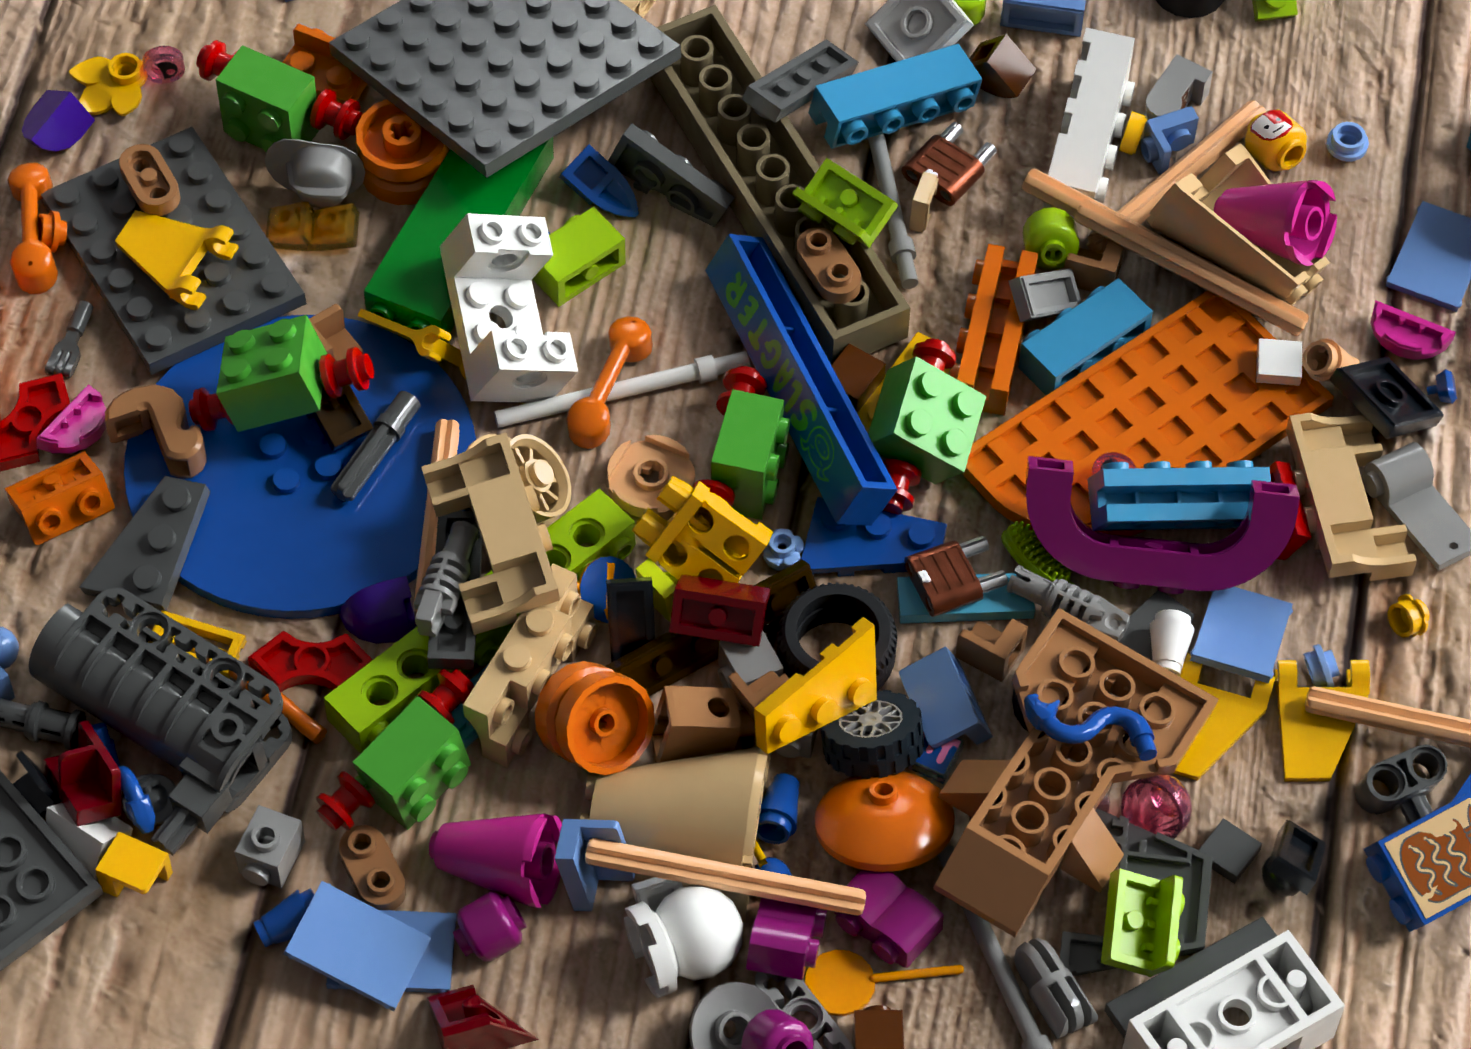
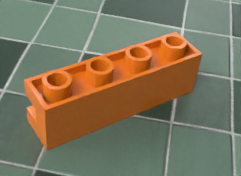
[950,244,1039,416]

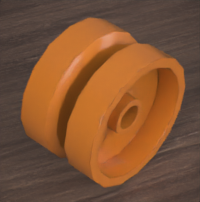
[356,99,449,205]
[535,661,655,775]

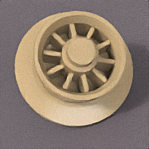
[466,434,571,527]

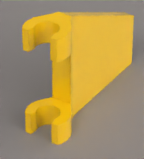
[115,210,239,310]
[357,308,466,379]
[1173,652,1275,781]
[1274,660,1370,782]

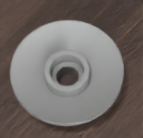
[689,982,777,1049]

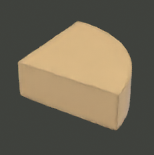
[909,171,939,233]

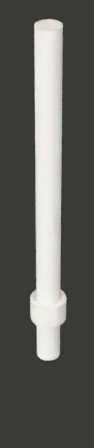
[494,351,750,428]

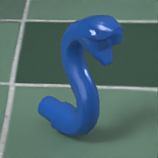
[1024,694,1157,761]
[92,723,155,834]

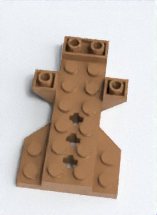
[933,608,1219,937]

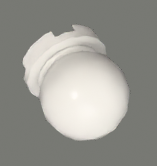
[624,885,743,998]

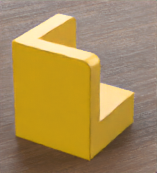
[95,831,173,897]

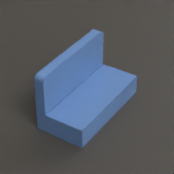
[899,646,993,749]
[555,819,635,912]

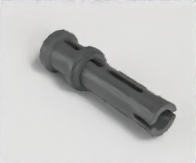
[0,698,86,750]

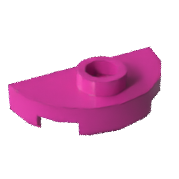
[1370,300,1456,360]
[36,384,106,453]

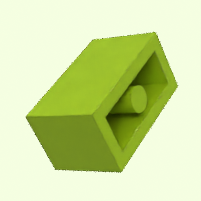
[532,206,626,307]

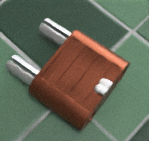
[901,122,997,206]
[904,536,1008,617]

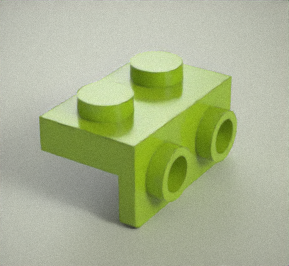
[792,158,898,248]
[1101,868,1185,977]

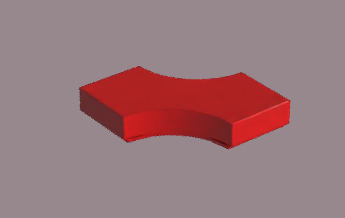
[0,373,70,472]
[248,631,373,692]

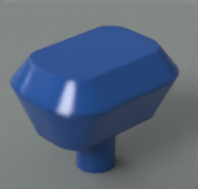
[1427,369,1457,404]

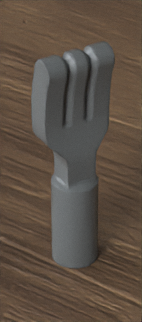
[45,300,94,378]

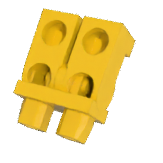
[632,476,773,583]

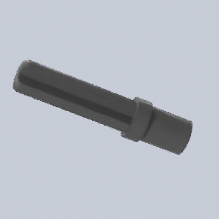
[331,391,421,502]

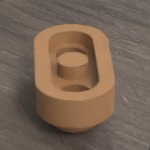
[119,144,181,216]
[796,227,861,304]
[339,825,406,911]

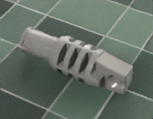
[414,521,480,637]
[1007,565,1130,642]

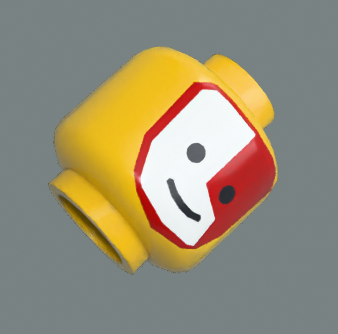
[1245,109,1307,172]

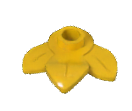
[69,53,148,117]

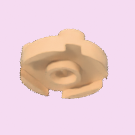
[607,435,695,521]

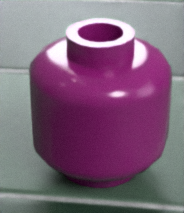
[453,891,527,963]
[741,1009,814,1049]

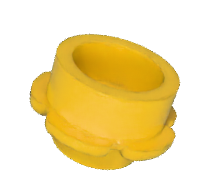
[1388,594,1429,637]

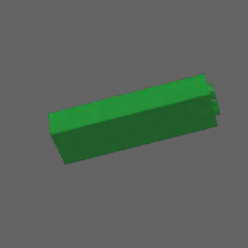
[364,137,554,341]

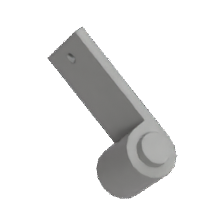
[1362,442,1471,571]

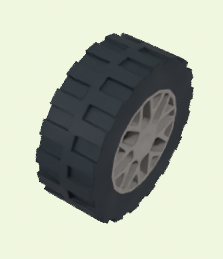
[821,690,924,779]

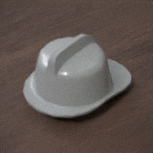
[265,139,365,208]

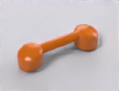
[7,163,58,294]
[566,316,653,449]

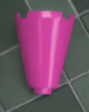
[1214,180,1337,266]
[429,813,562,908]

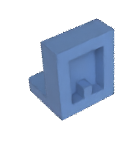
[1140,106,1199,175]

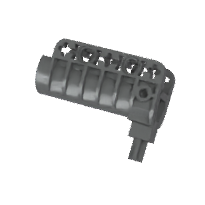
[29,587,292,856]

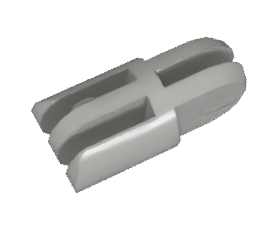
[1014,938,1098,1039]

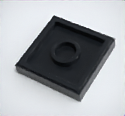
[1329,357,1444,439]

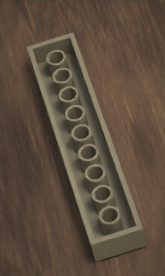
[650,5,911,365]

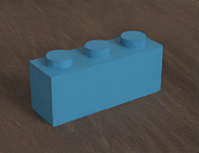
[1018,278,1153,395]

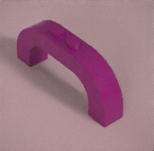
[1026,456,1300,594]

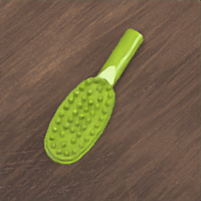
[1001,521,1074,584]

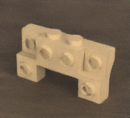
[1286,413,1417,581]
[421,432,560,635]
[463,563,598,768]

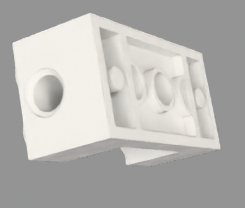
[440,213,578,403]
[1122,930,1345,1049]

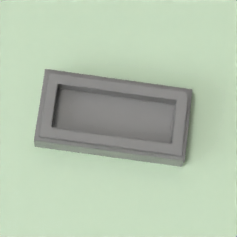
[1008,268,1082,322]

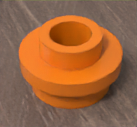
[38,211,67,254]

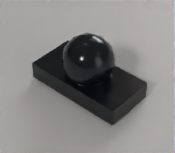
[606,577,655,662]
[1262,820,1326,897]

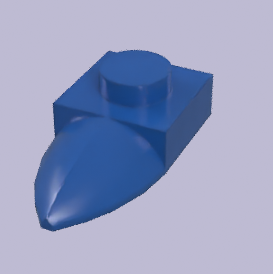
[559,144,639,217]

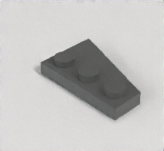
[608,123,735,227]
[80,476,210,611]

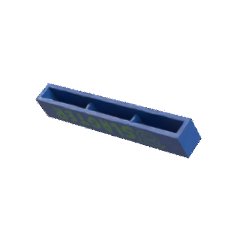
[705,234,898,526]

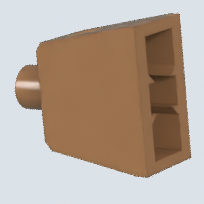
[651,686,756,763]

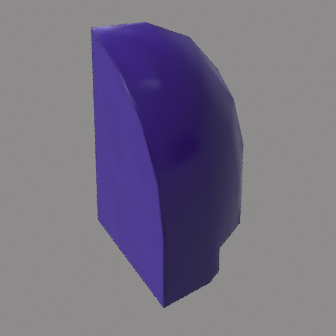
[22,90,95,152]
[339,576,417,644]

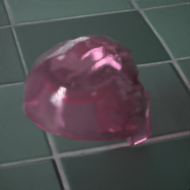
[1121,774,1192,839]

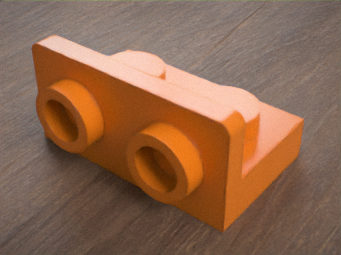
[282,24,367,104]
[4,451,115,545]

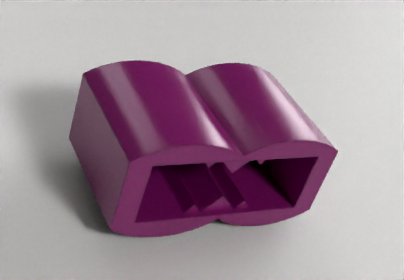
[834,870,944,968]
[746,898,827,980]

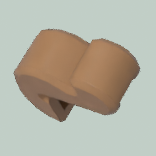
[105,384,207,479]

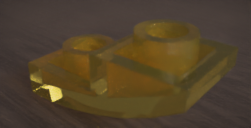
[266,201,360,251]

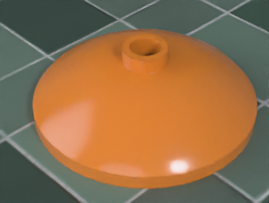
[814,771,955,872]

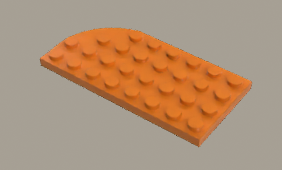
[962,291,1334,536]

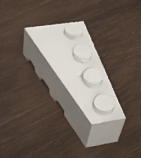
[1043,28,1135,208]

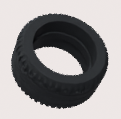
[777,582,897,691]

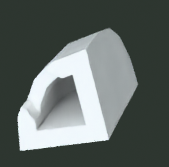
[46,803,133,880]

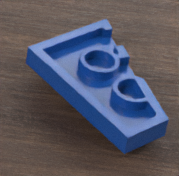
[801,497,947,577]

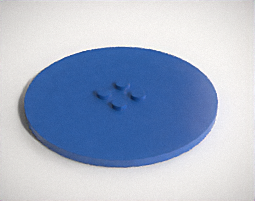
[124,315,476,619]

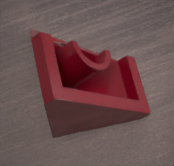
[427,985,539,1049]

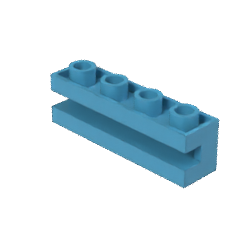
[808,44,983,149]
[1087,460,1271,531]

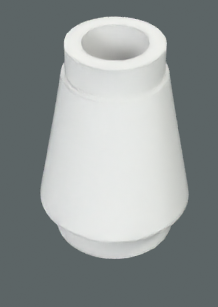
[1149,609,1195,677]

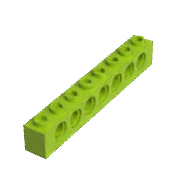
[324,488,636,754]

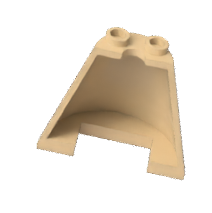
[1146,143,1330,305]
[580,747,771,923]

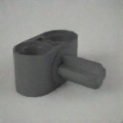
[1355,744,1448,824]

